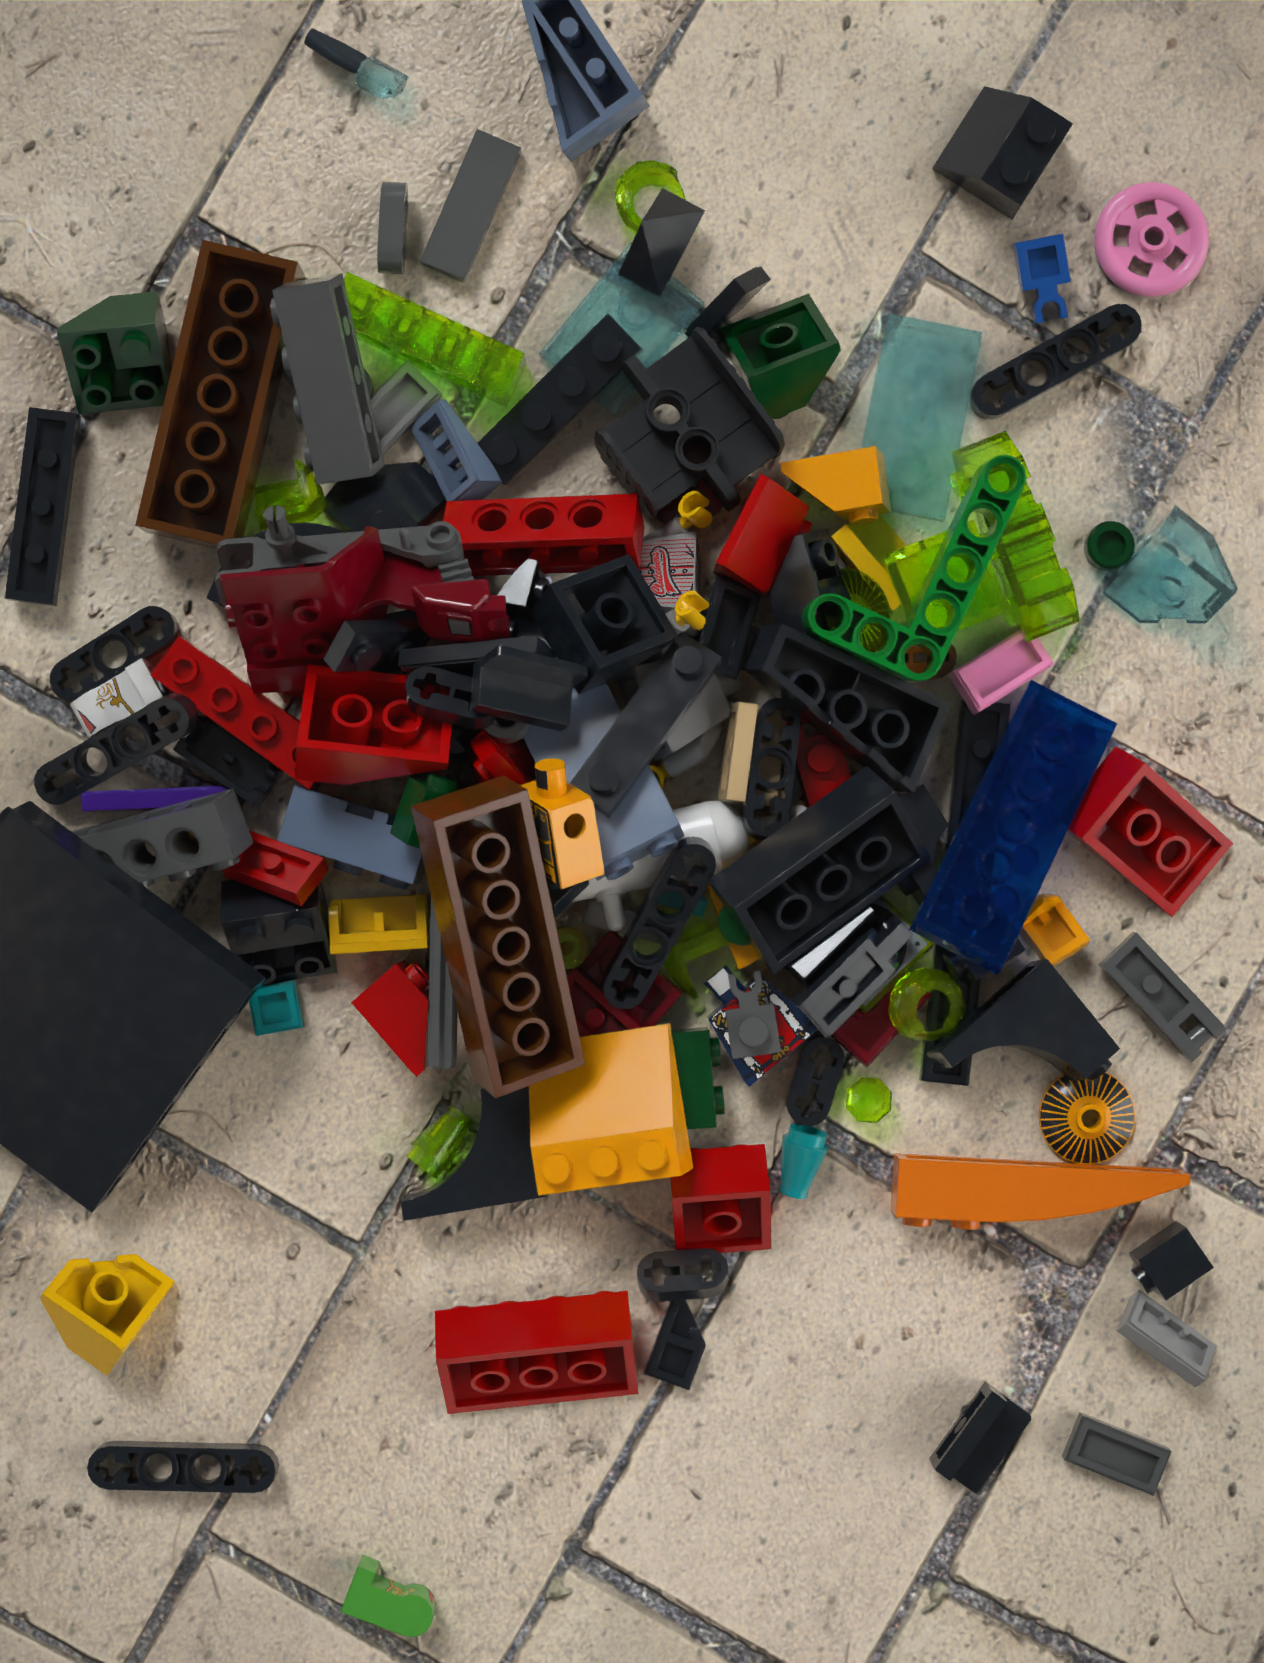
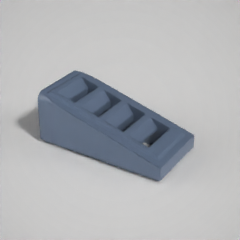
[410,399,502,501]

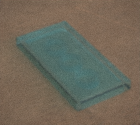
[861,313,983,522]

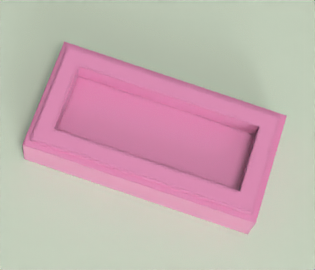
[948,624,1054,715]

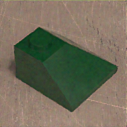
[720,293,841,419]

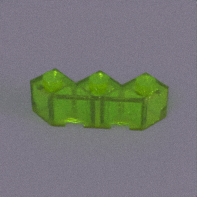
[949,431,1080,642]

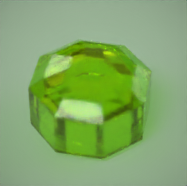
[845,1076,892,1123]

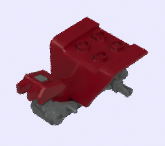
[215,505,510,694]

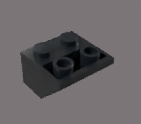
[221,880,337,985]

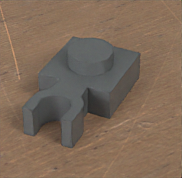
[725,970,781,1059]

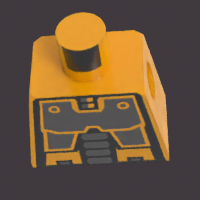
[521,758,604,889]

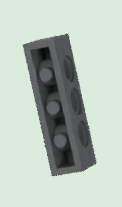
[71,788,254,888]

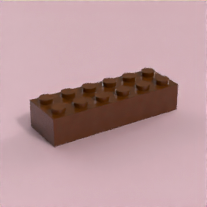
[135,239,305,549]
[411,775,585,1099]

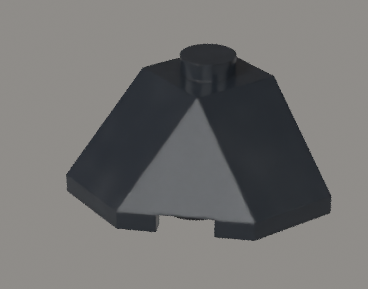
[318,462,447,532]

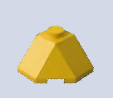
[40,1254,175,1376]

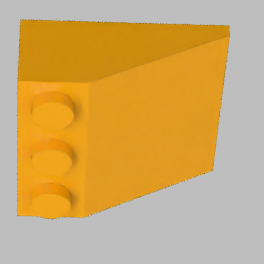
[529,1023,693,1196]

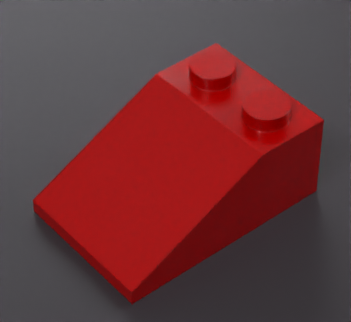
[295,664,452,785]
[1054,746,1233,917]

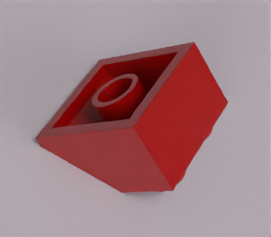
[713,474,813,599]
[351,959,429,1077]
[670,1144,772,1253]

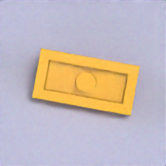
[830,514,928,614]

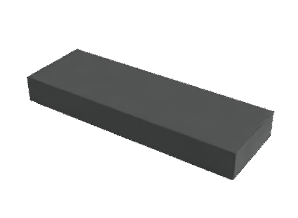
[420,129,522,283]

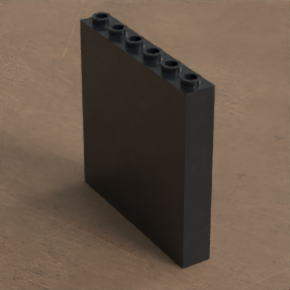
[0,801,266,1213]

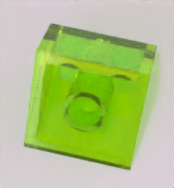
[882,520,1010,634]

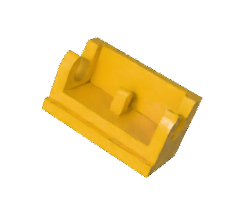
[328,894,430,954]

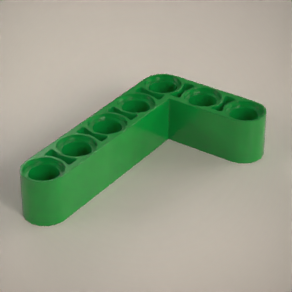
[801,455,1026,683]

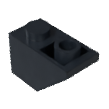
[769,528,851,636]

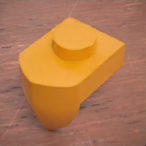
[1018,893,1090,967]

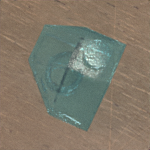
[1103,505,1238,624]

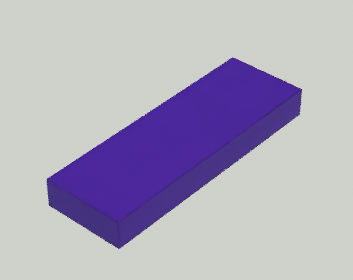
[81,786,230,812]

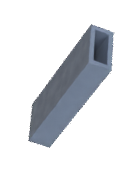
[515,575,684,881]

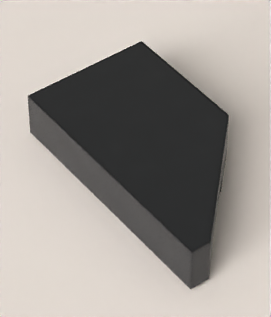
[685,266,771,338]
[644,1300,706,1390]

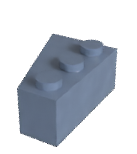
[522,0,650,162]
[277,785,425,890]

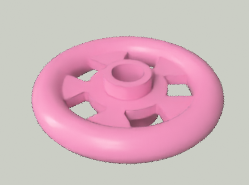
[1094,182,1209,297]

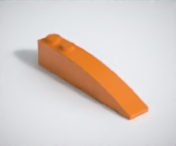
[891,1153,1191,1230]

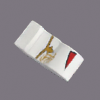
[70,658,169,739]

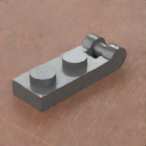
[1098,932,1227,1063]

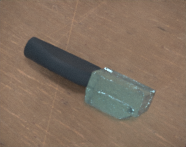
[304,28,409,99]

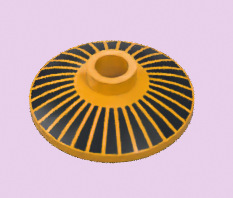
[1038,1072,1135,1164]

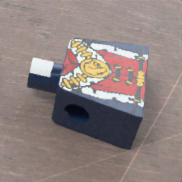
[704,965,817,1087]

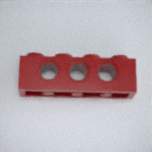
[443,493,645,576]
[150,636,322,791]

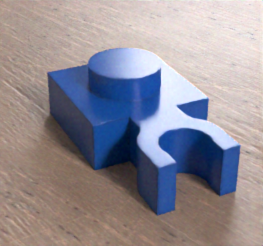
[1013,234,1071,324]

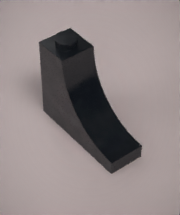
[926,959,1120,1082]
[400,1086,548,1221]

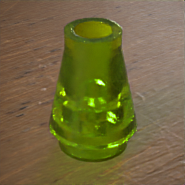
[406,1105,474,1179]

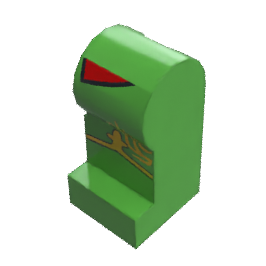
[340,1554,436,1637]

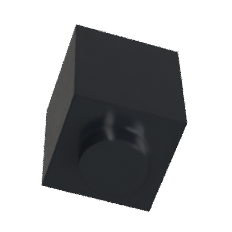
[1129,1221,1214,1300]

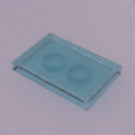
[539,242,705,416]

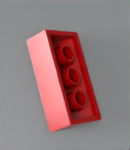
[435,1291,639,1414]

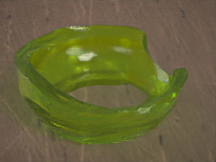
[615,160,686,234]
[888,968,965,1041]

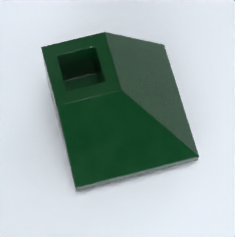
[57,291,171,414]

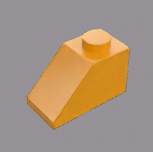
[780,446,891,525]

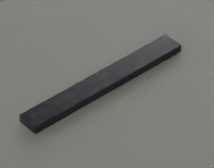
[919,699,1011,1086]

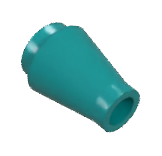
[779,1123,829,1199]

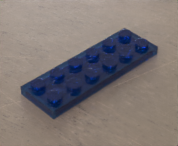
[909,680,1117,975]

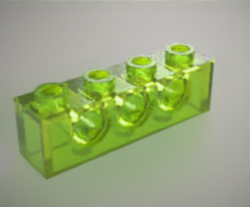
[344,272,527,408]

